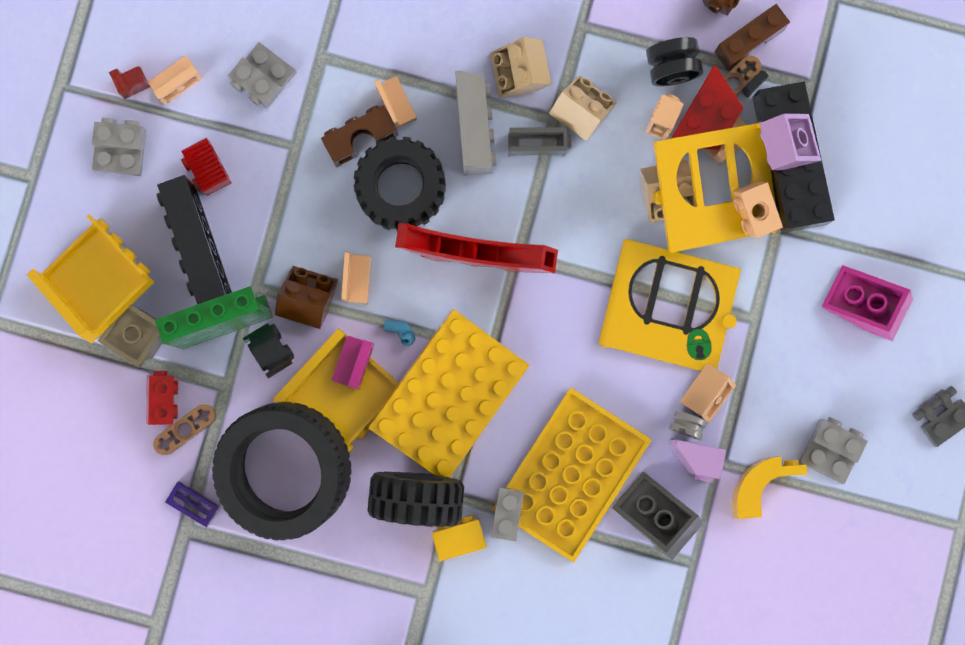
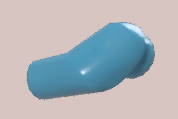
[384,320,415,346]

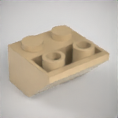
[490,37,552,98]
[549,75,617,141]
[640,160,695,223]

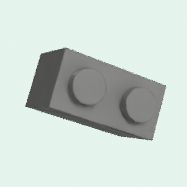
[491,487,524,542]

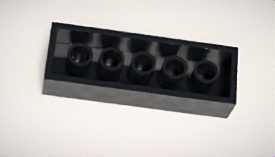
[752,81,835,234]
[156,175,232,306]

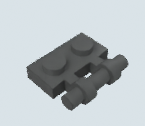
[912,386,965,447]

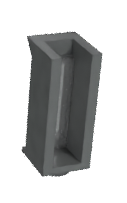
[508,127,571,157]

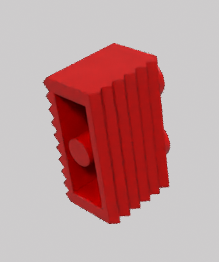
[181,138,232,196]

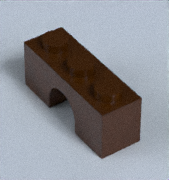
[714,3,790,70]
[321,105,399,168]

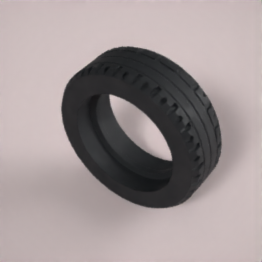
[212,402,352,541]

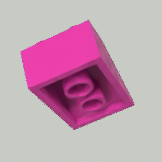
[822,265,913,342]

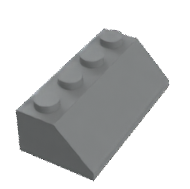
[455,71,497,176]

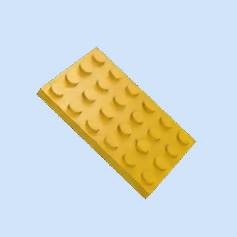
[367,309,530,477]
[492,387,652,563]

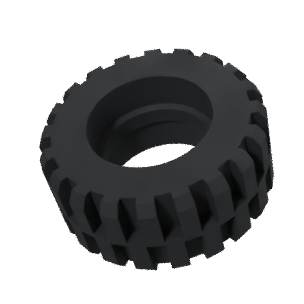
[353,136,446,231]
[367,471,465,527]

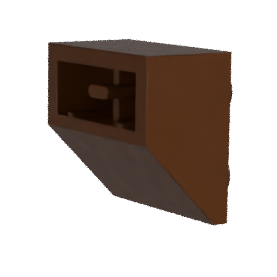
[274,266,338,329]

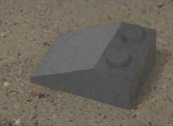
[612,472,703,560]

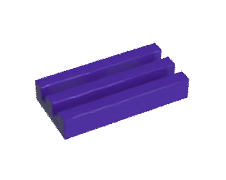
[165,481,220,527]

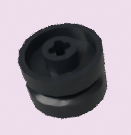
[646,37,703,87]

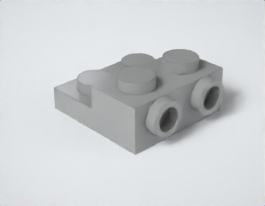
[228,42,297,108]
[92,118,147,176]
[799,417,868,484]

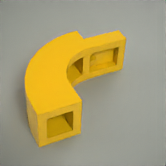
[732,456,807,519]

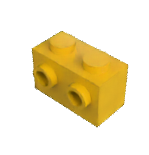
[432,515,487,561]

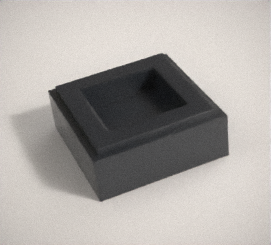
[742,70,769,98]

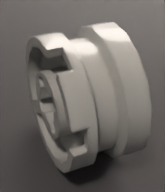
[669,410,708,440]

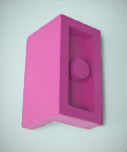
[332,336,375,390]

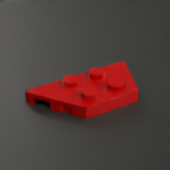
[671,65,744,150]

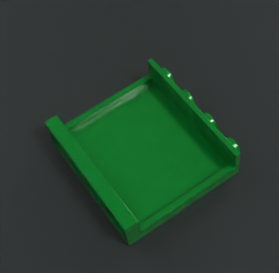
[155,286,273,350]

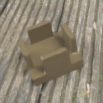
[98,305,162,368]

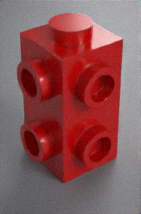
[146,370,178,425]

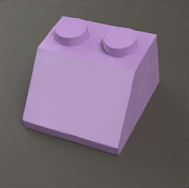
[759,114,821,170]
[669,440,726,483]

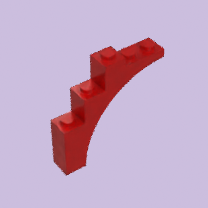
[395,223,558,274]

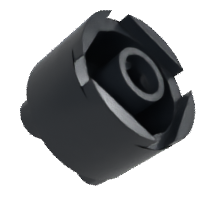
[243,323,295,379]

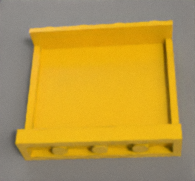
[26,214,155,344]
[272,328,398,453]

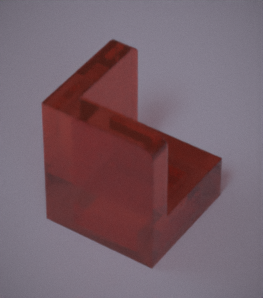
[109,66,150,99]

